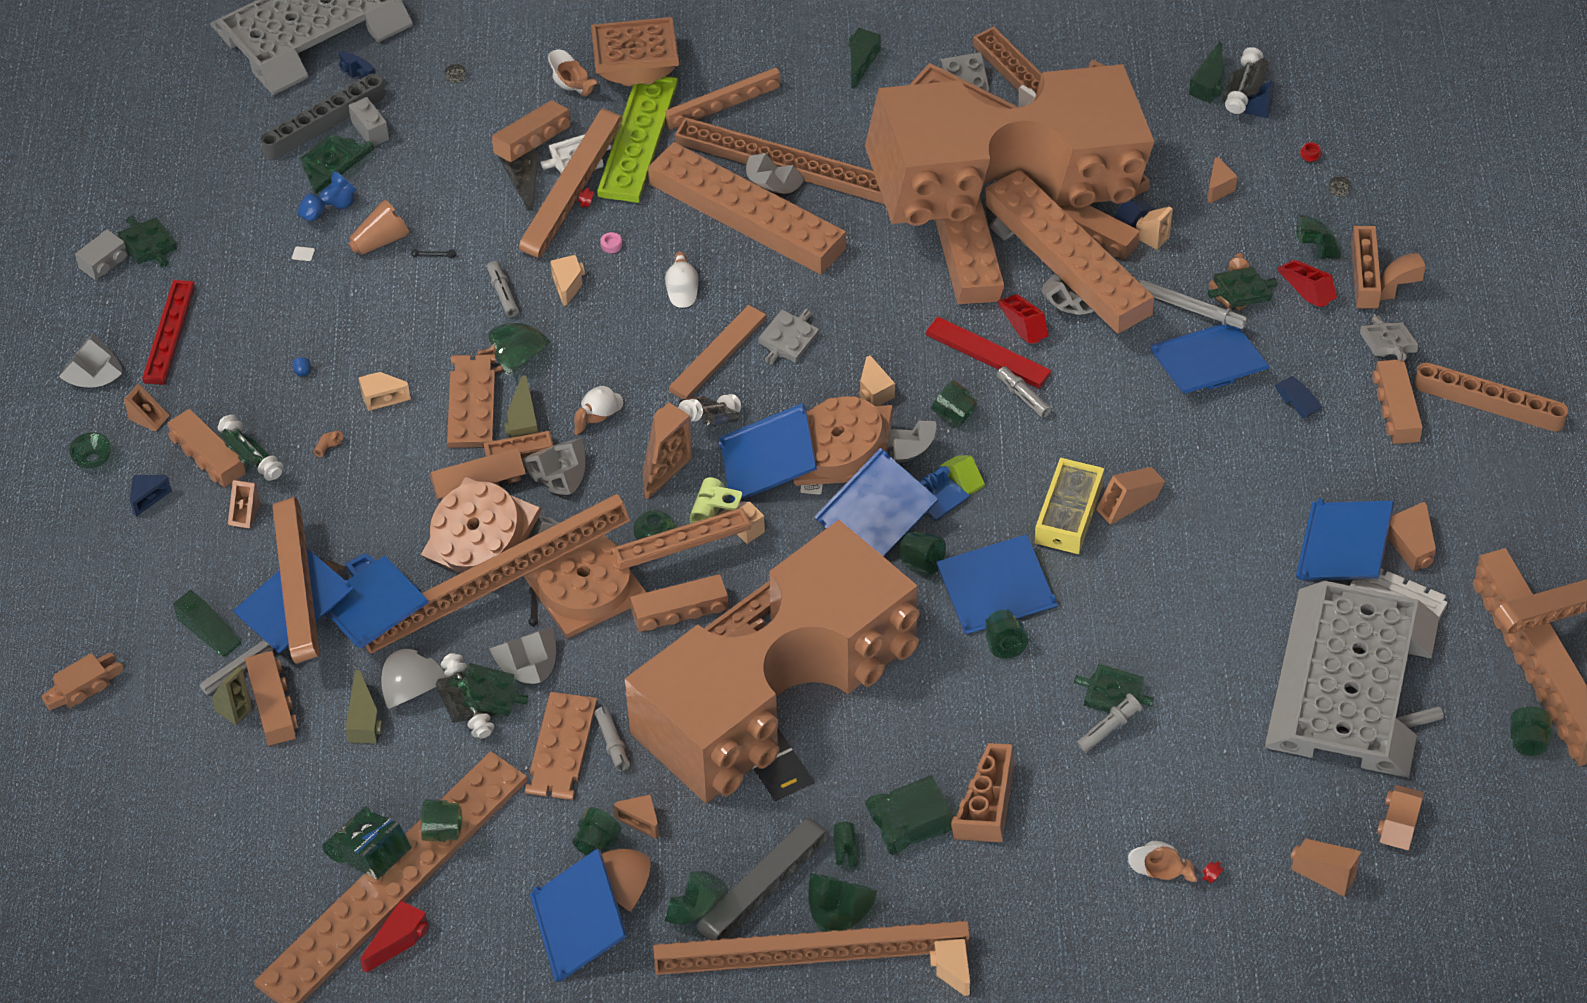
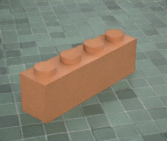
[492,100,570,162]
[1059,205,1140,261]
[1351,226,1381,309]
[1372,359,1423,444]
[168,409,246,488]
[429,448,526,500]
[630,574,728,632]
[245,651,298,746]

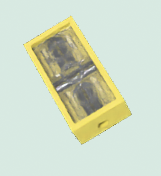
[1035,458,1104,554]

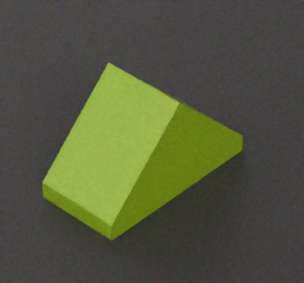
[939,455,985,495]

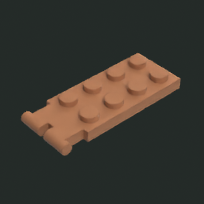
[447,354,496,448]
[525,692,597,800]

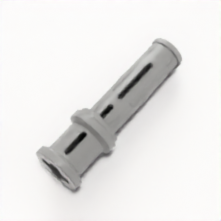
[1076,693,1143,753]

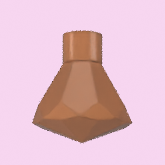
[1228,253,1249,276]

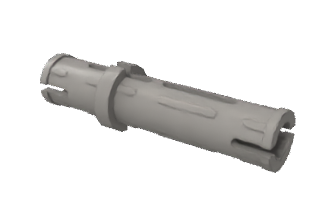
[487,261,519,318]
[996,366,1052,418]
[595,707,630,772]

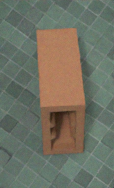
[1096,467,1165,524]
[1387,502,1436,572]
[1290,838,1361,896]

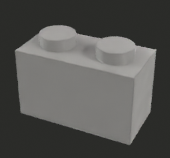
[349,97,389,148]
[75,230,128,280]

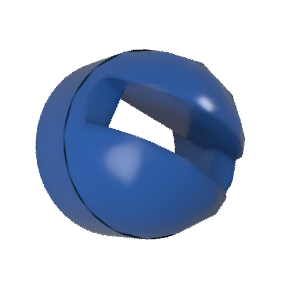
[292,357,311,376]

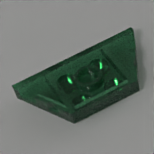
[300,135,374,194]

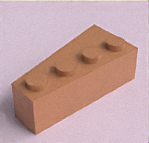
[951,743,1015,842]

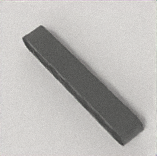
[260,74,384,159]
[697,818,829,941]

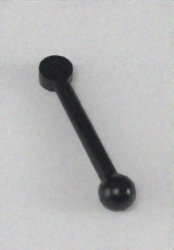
[411,249,456,258]
[528,587,537,626]

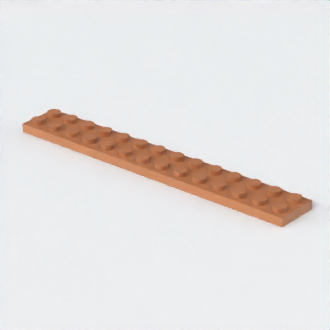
[254,751,527,1003]

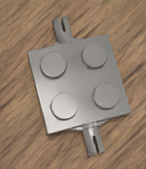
[758,309,819,365]
[1360,315,1418,361]

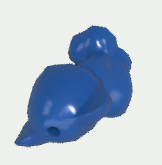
[296,171,357,221]

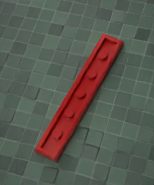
[142,280,195,385]
[926,317,1051,389]

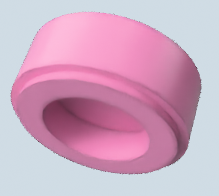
[600,232,622,253]

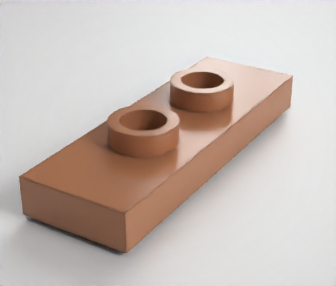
[483,431,553,459]

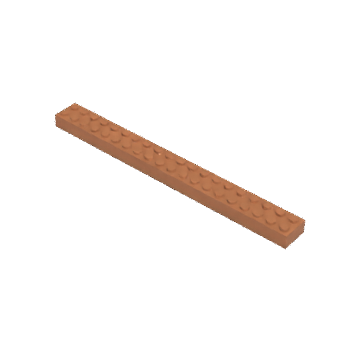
[973,27,1150,196]
[675,117,885,204]
[366,494,630,654]
[653,921,969,975]

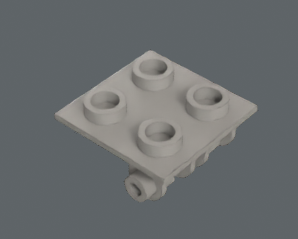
[941,52,989,92]

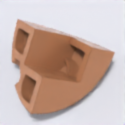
[1380,253,1426,301]
[602,849,651,912]

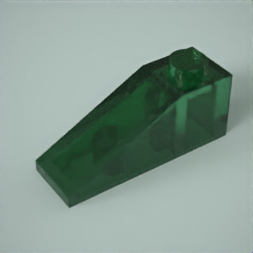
[848,27,881,89]
[1189,42,1223,104]
[173,589,241,658]

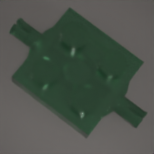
[118,216,177,267]
[1208,267,1277,308]
[448,663,529,717]
[1074,664,1154,713]

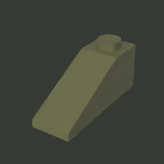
[504,375,538,438]
[212,666,252,725]
[345,670,383,744]

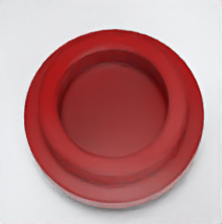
[1300,142,1322,162]
[577,187,594,208]
[1202,860,1224,884]

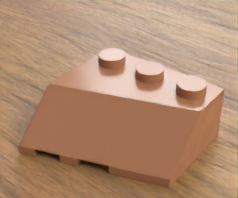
[643,402,692,499]

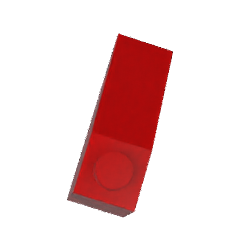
[1277,259,1337,307]
[998,294,1049,344]
[360,900,429,973]

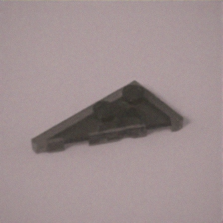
[498,151,539,211]

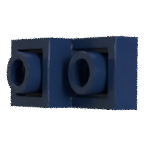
[339,51,376,79]
[1274,376,1322,419]

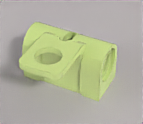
[690,477,742,524]

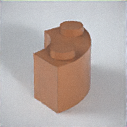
[1377,785,1424,850]

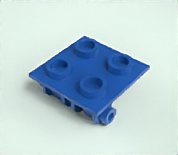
[920,466,970,520]

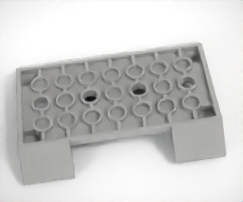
[210,0,413,95]
[1265,581,1439,778]

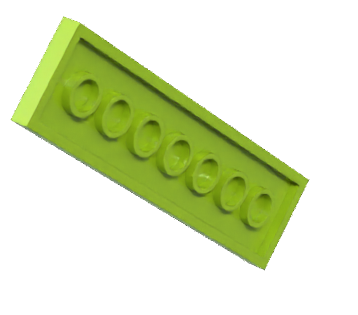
[597,76,678,203]

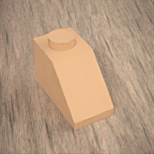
[1136,207,1173,250]
[550,255,585,306]
[859,355,895,406]
[359,372,411,411]
[718,502,765,544]
[930,939,970,996]

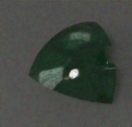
[1295,214,1341,259]
[489,323,550,375]
[665,871,726,924]
[808,873,877,932]

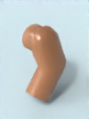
[313,430,344,457]

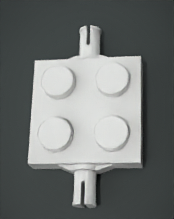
[541,135,611,173]

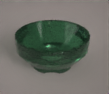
[69,432,111,468]
[634,510,675,540]

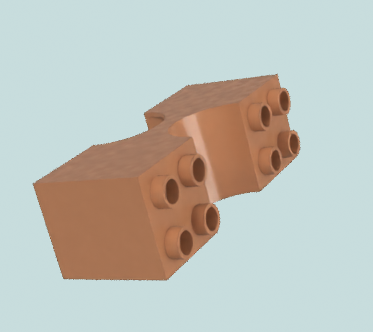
[865,64,1154,226]
[625,520,920,804]

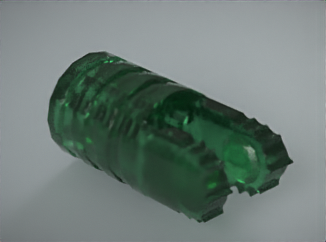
[833,822,858,867]

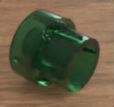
[931,380,977,427]
[899,531,946,575]
[985,609,1028,659]
[1510,707,1552,756]
[421,799,462,842]
[572,807,622,856]

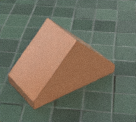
[1207,157,1237,203]
[124,384,170,431]
[228,480,260,528]
[614,795,659,839]

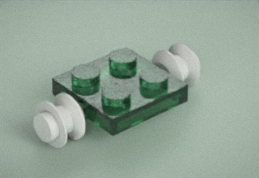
[218,415,283,481]

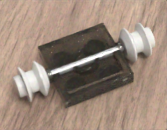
[1222,47,1269,114]
[678,394,741,426]
[435,653,498,739]

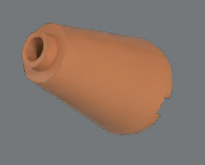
[348,199,409,255]

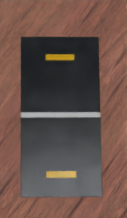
[753,727,815,802]

